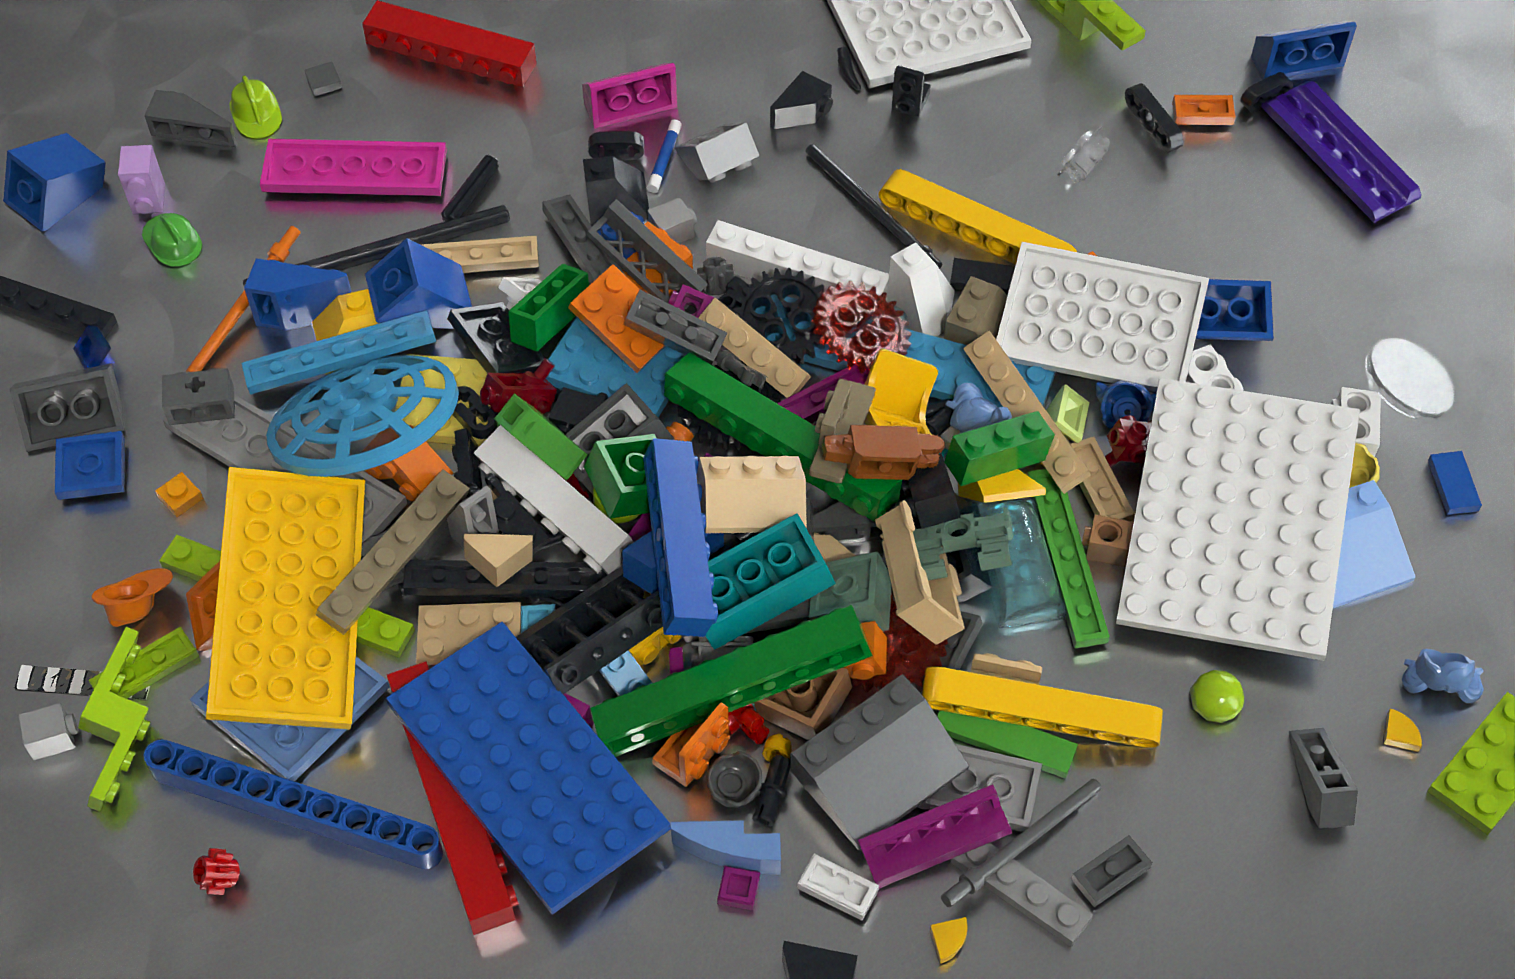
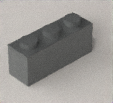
[623,290,727,365]

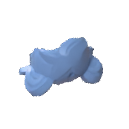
[945,383,1012,433]
[1402,649,1484,703]

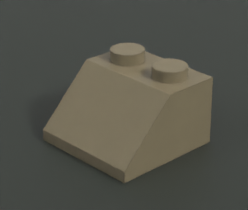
[944,276,1008,345]

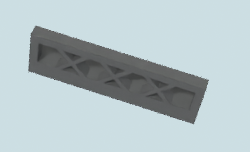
[586,199,708,310]

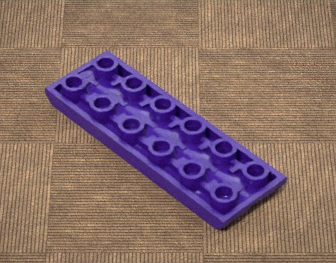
[1261,81,1422,223]

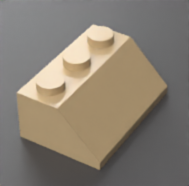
[696,456,807,533]

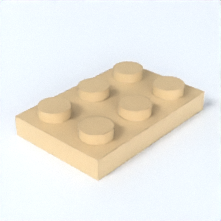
[416,602,521,669]

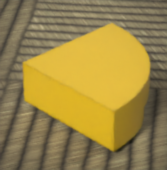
[1383,709,1422,752]
[930,917,967,964]

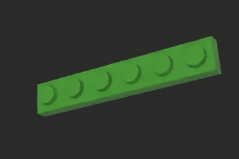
[1027,469,1110,648]

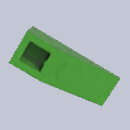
[494,393,588,480]

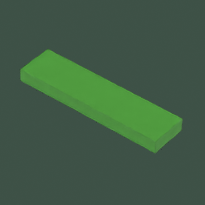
[937,711,1078,779]

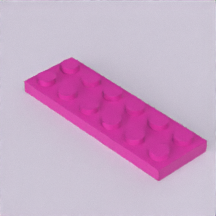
[260,139,447,196]

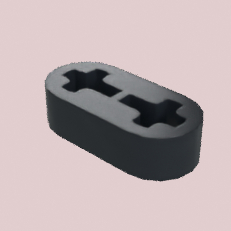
[1240,72,1293,113]
[588,131,644,160]
[452,386,497,439]

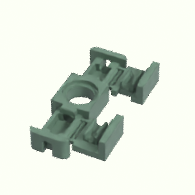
[913,507,1013,581]

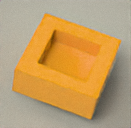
[155,472,204,517]

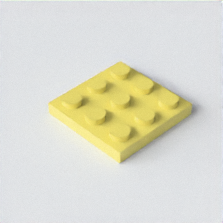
[395,354,491,446]

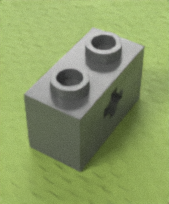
[162,368,235,425]

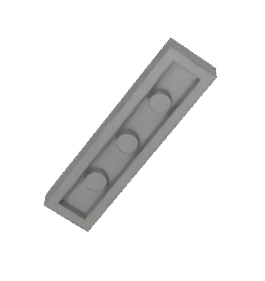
[951,843,1093,947]

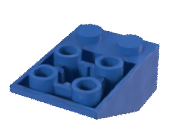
[244,258,352,331]

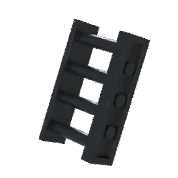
[516,565,663,694]

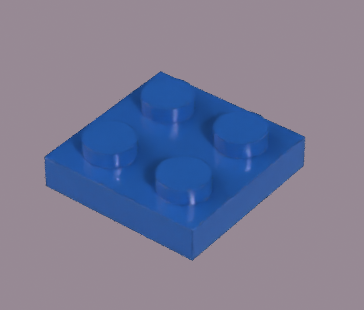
[55,431,125,500]

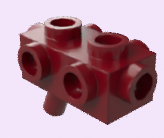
[480,358,557,414]
[1105,415,1152,468]

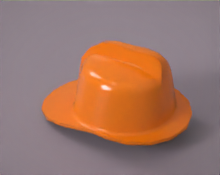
[91,568,173,627]

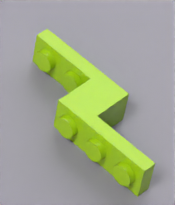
[1037,0,1146,51]
[78,626,151,812]

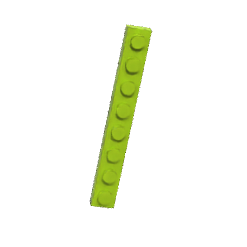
[159,534,415,658]

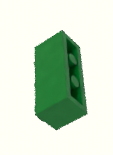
[508,263,589,351]
[944,411,1055,486]

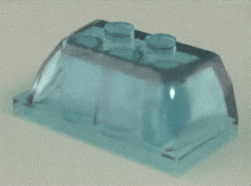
[971,499,1066,629]

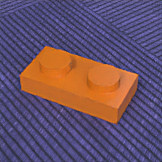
[1172,95,1236,125]

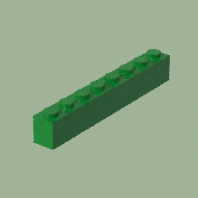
[664,352,902,523]
[590,605,873,757]

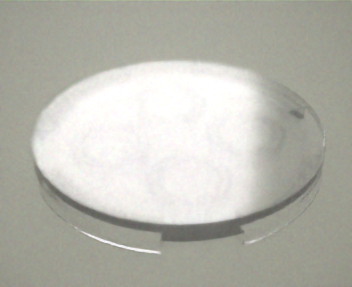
[1365,338,1455,419]

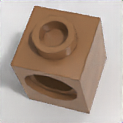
[1082,514,1134,567]

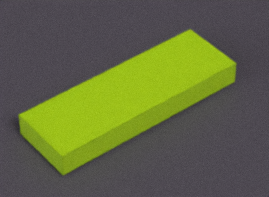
[88,626,199,699]

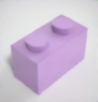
[118,145,165,214]

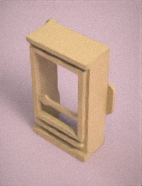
[875,500,965,645]

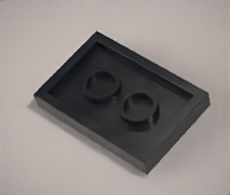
[447,302,545,373]

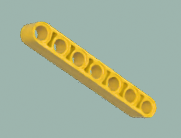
[878,169,1077,265]
[922,667,1163,748]

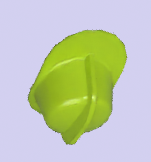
[230,75,282,139]

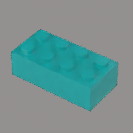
[705,513,836,650]

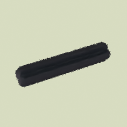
[441,154,499,222]

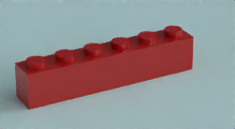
[362,0,537,87]

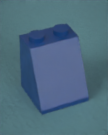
[3,133,106,232]
[365,238,472,329]

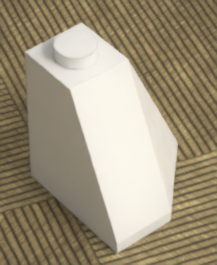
[887,242,955,337]

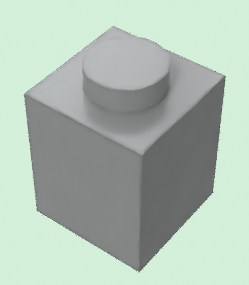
[648,197,697,244]
[18,703,79,760]

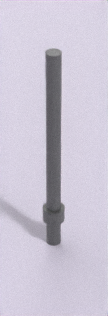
[941,779,1102,907]

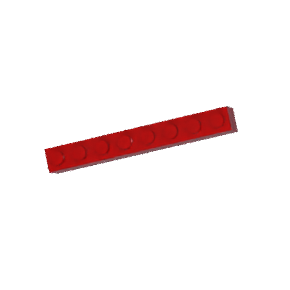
[387,661,519,935]

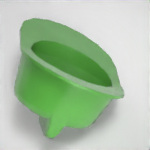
[142,213,202,267]

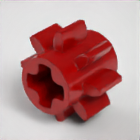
[193,848,240,895]

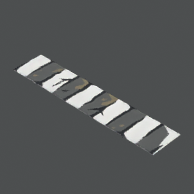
[14,665,150,700]

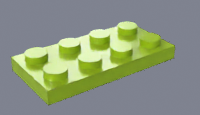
[1427,691,1515,835]

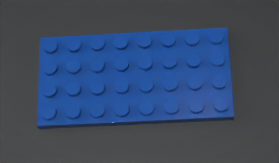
[386,621,671,915]

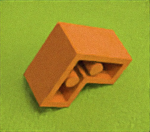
[361,425,454,501]

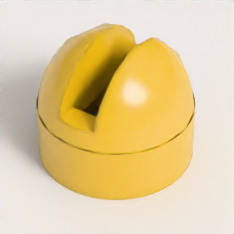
[762,733,792,763]

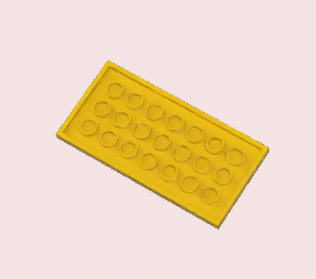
[206,467,365,730]

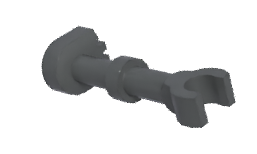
[715,349,767,388]

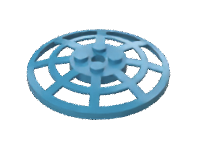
[266,355,459,477]

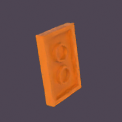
[568,264,666,373]

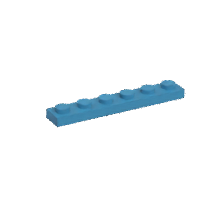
[241,310,436,395]

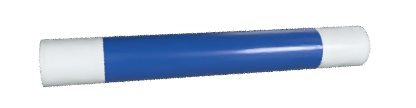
[647,119,682,193]

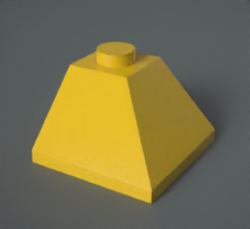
[312,289,385,374]
[958,469,1046,503]

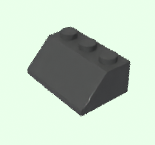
[10,363,125,452]
[566,383,674,495]

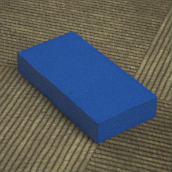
[1428,451,1482,515]

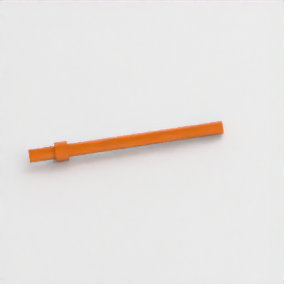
[186,226,301,373]

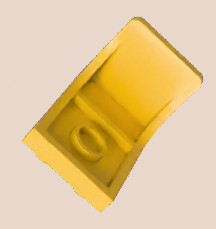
[864,349,938,435]

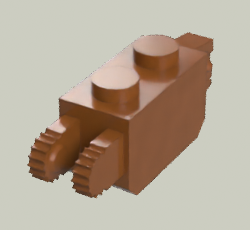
[822,425,945,480]

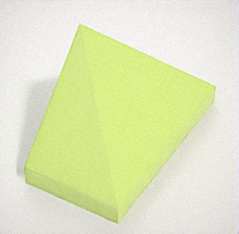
[1046,384,1090,443]

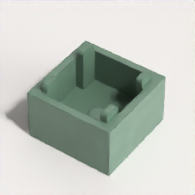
[809,551,892,631]

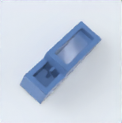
[671,820,781,875]

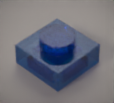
[73,326,111,369]

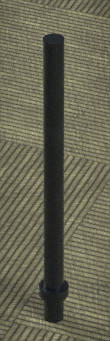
[805,144,942,269]

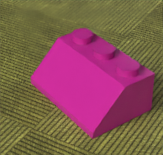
[582,63,677,129]

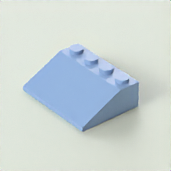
[1333,480,1415,608]

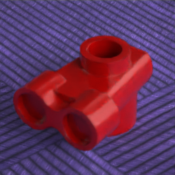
[728,704,770,744]

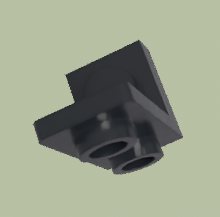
[892,65,931,117]

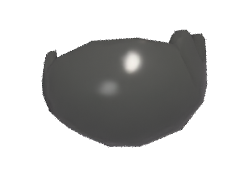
[707,751,762,807]

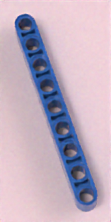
[143,739,443,869]

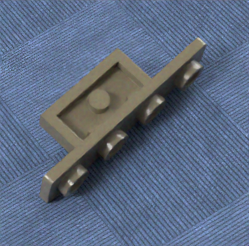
[809,378,876,483]

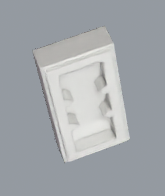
[797,854,879,921]

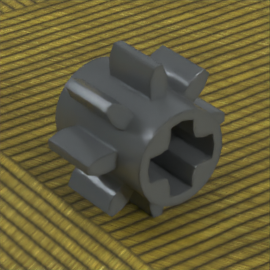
[697,257,734,295]

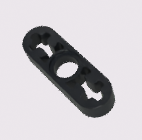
[1125,83,1184,153]

